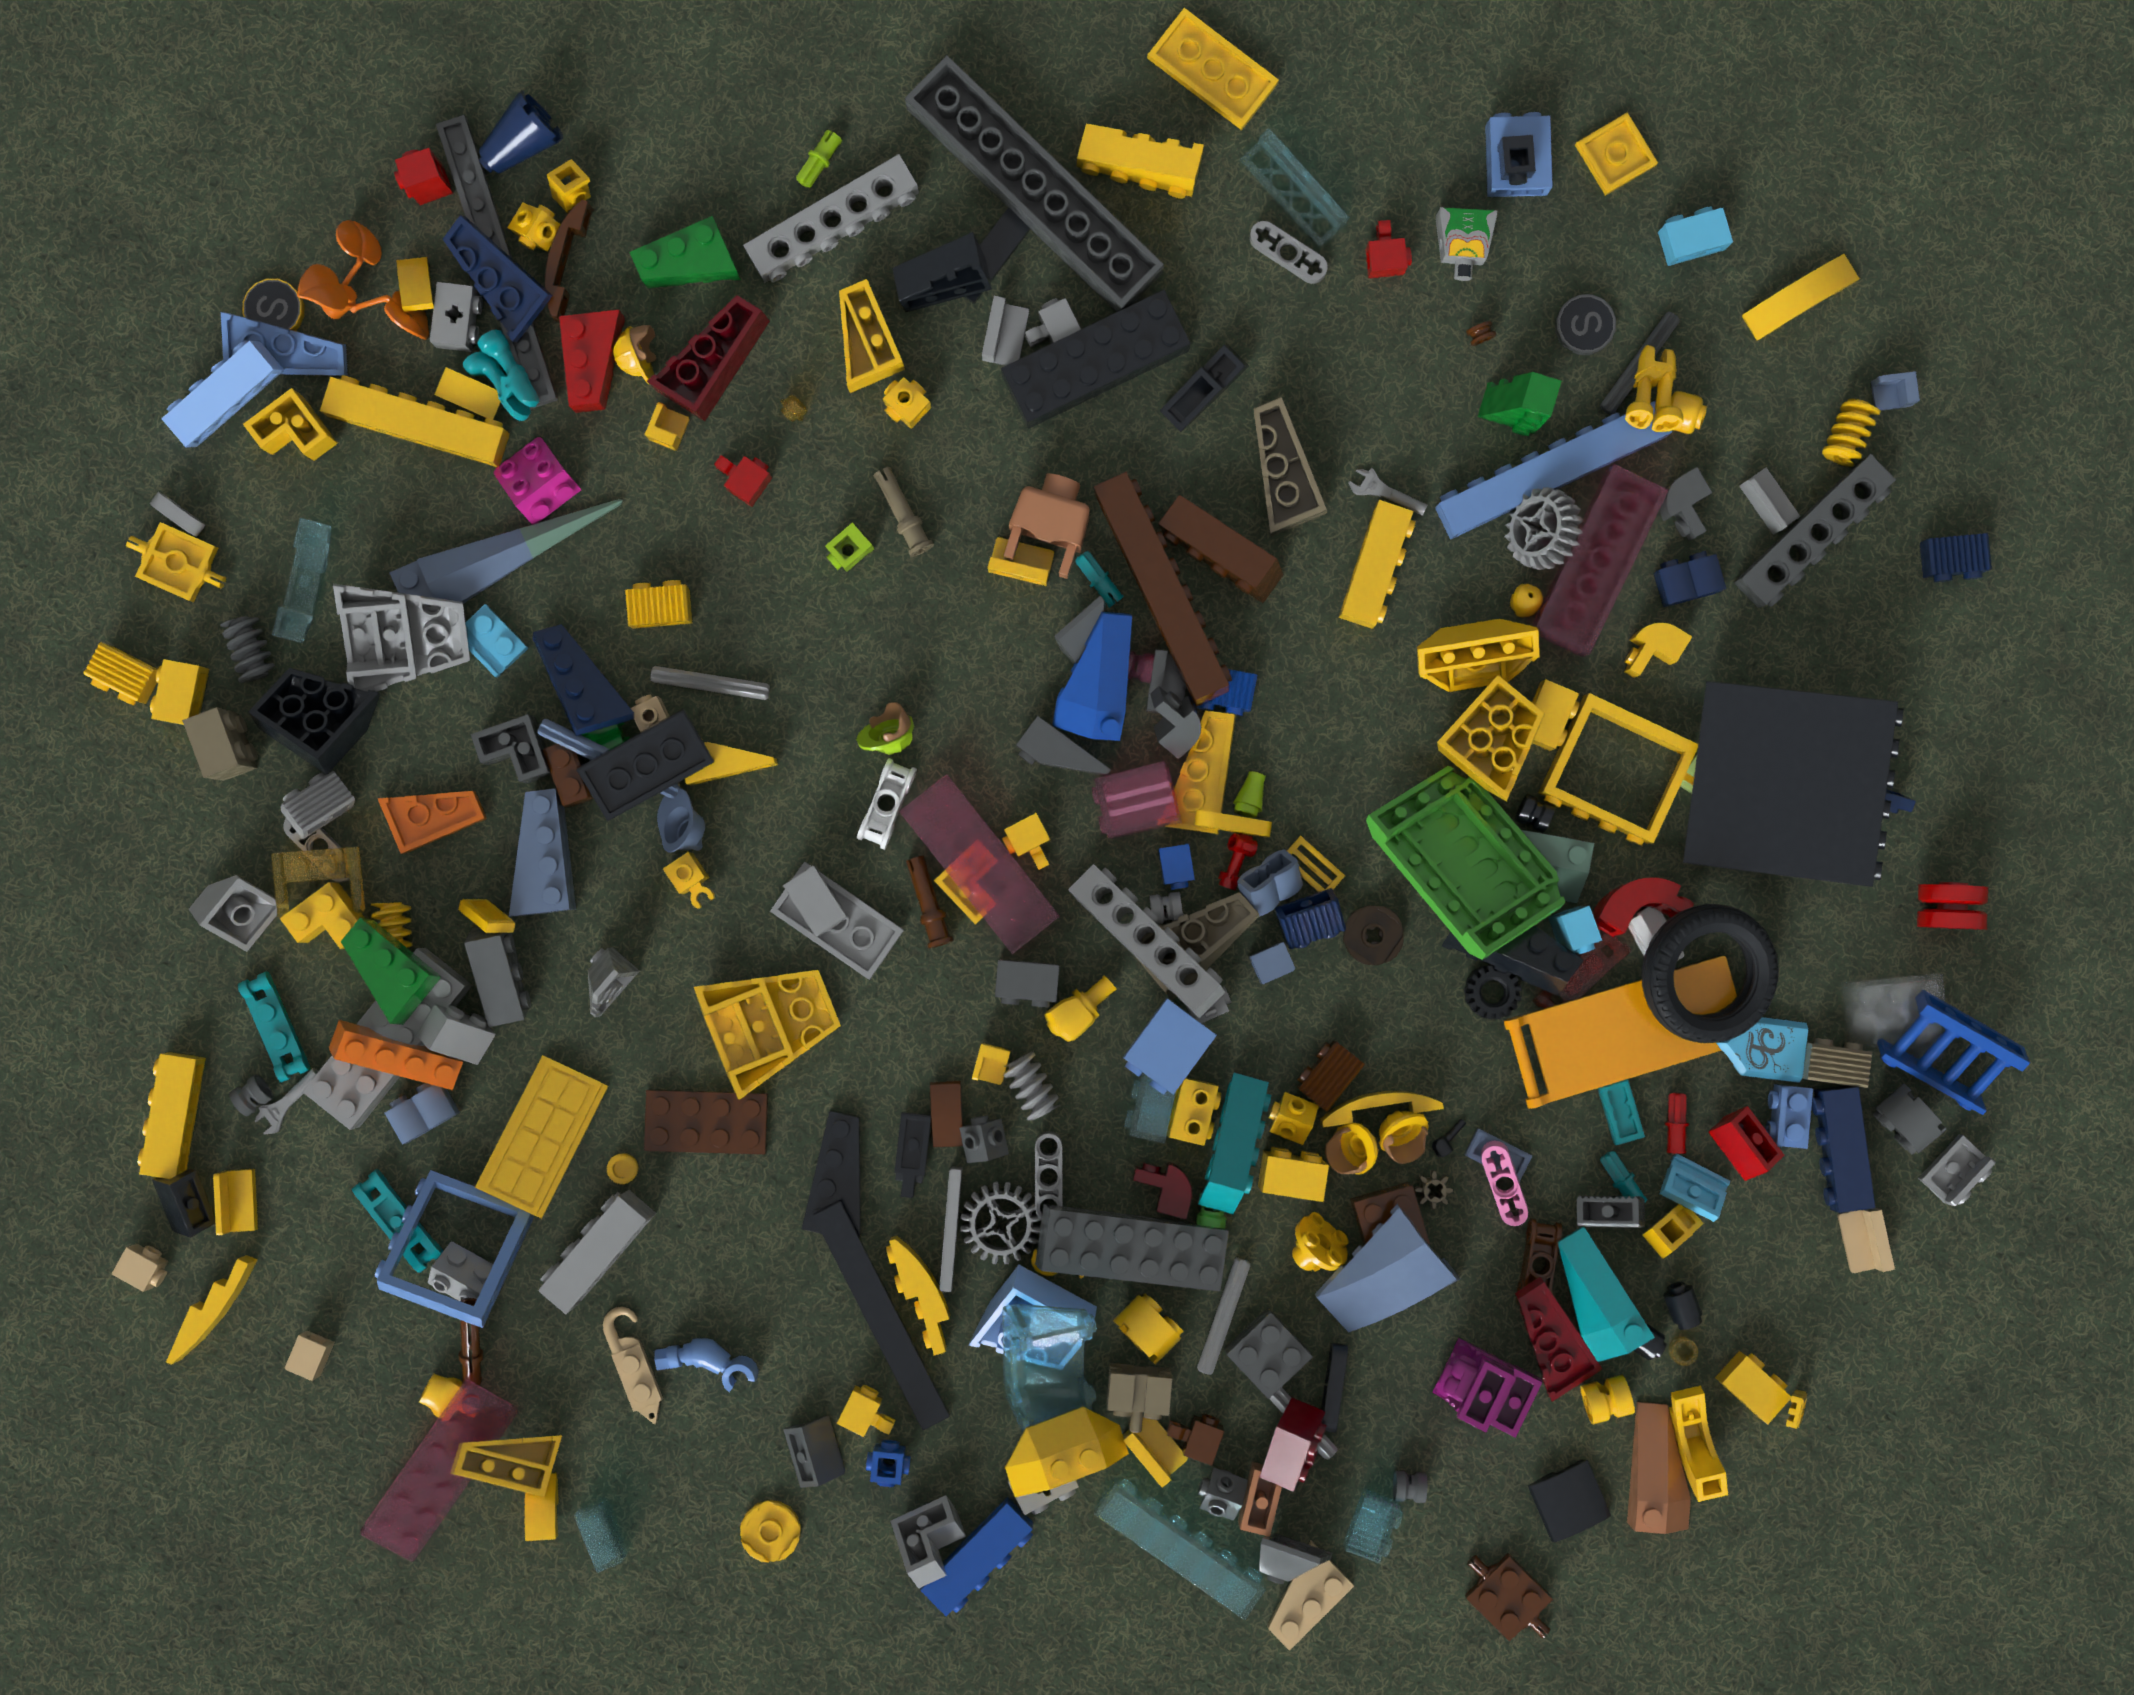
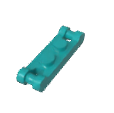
[238,971,310,1083]
[352,1169,444,1273]

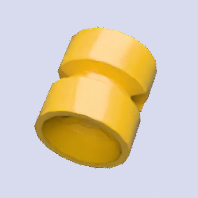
[1580,1375,1635,1425]

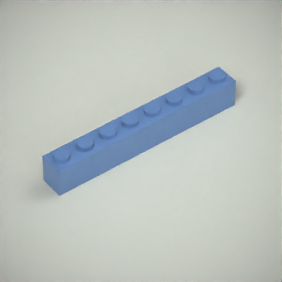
[1435,400,1672,540]

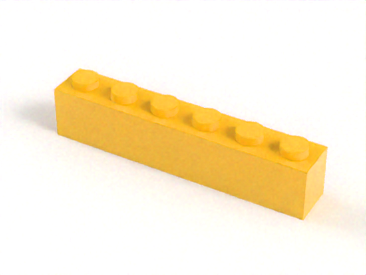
[320,375,510,467]

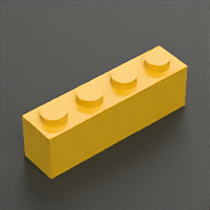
[1338,500,1416,629]
[138,1052,206,1179]

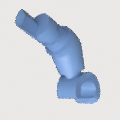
[655,1338,758,1392]

